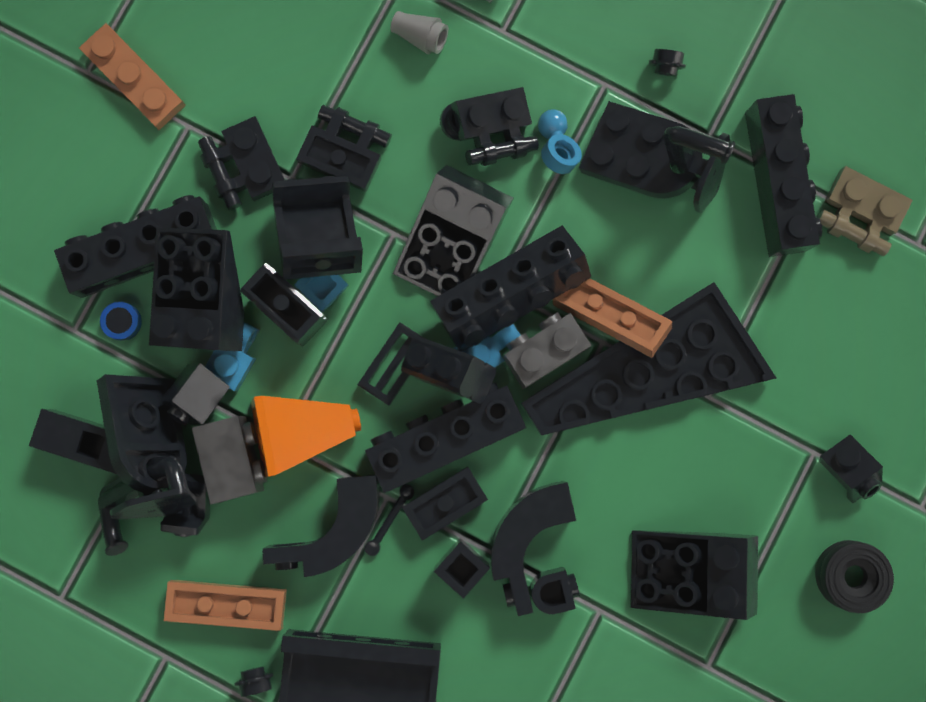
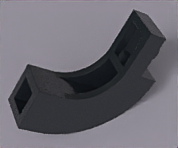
[262,475,380,577]
[490,481,577,616]

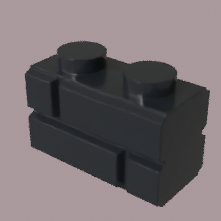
[240,262,328,347]
[401,336,496,404]

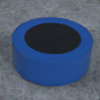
[100,302,142,341]

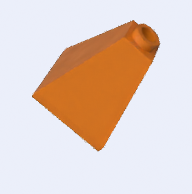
[250,396,361,477]

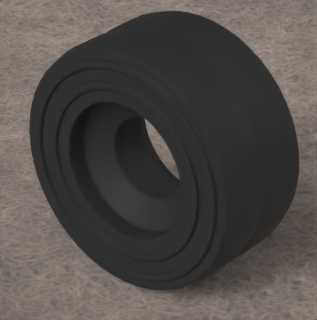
[815,540,894,613]

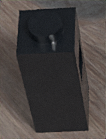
[29,409,116,474]

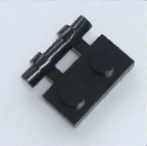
[451,87,539,166]
[296,105,392,192]
[198,116,285,210]

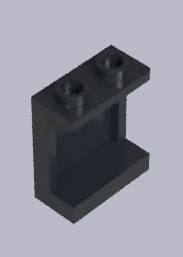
[272,176,363,280]

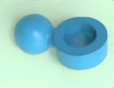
[538,109,582,174]

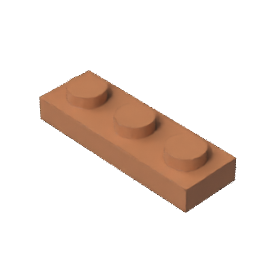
[79,23,186,130]
[553,278,672,358]
[164,580,287,631]

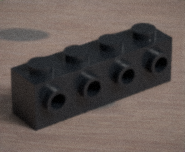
[745,94,822,257]
[54,195,217,298]
[430,225,591,352]
[365,383,526,493]

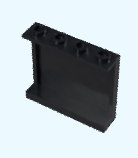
[279,629,441,702]

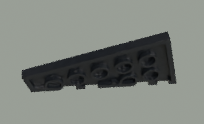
[520,282,777,436]

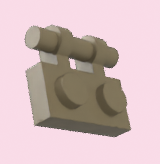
[818,166,913,257]

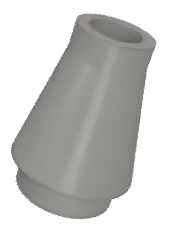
[390,11,449,54]

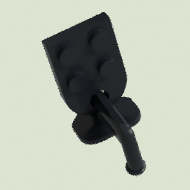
[579,101,735,213]
[96,374,196,556]

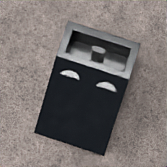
[393,165,514,296]
[149,228,245,351]
[631,530,758,620]

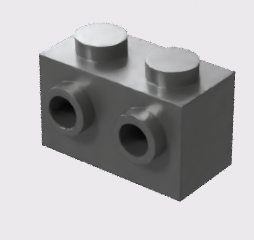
[503,313,592,389]
[192,416,267,504]

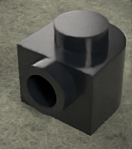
[530,567,580,614]

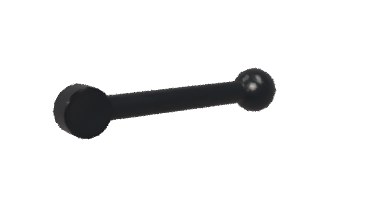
[365,485,414,556]

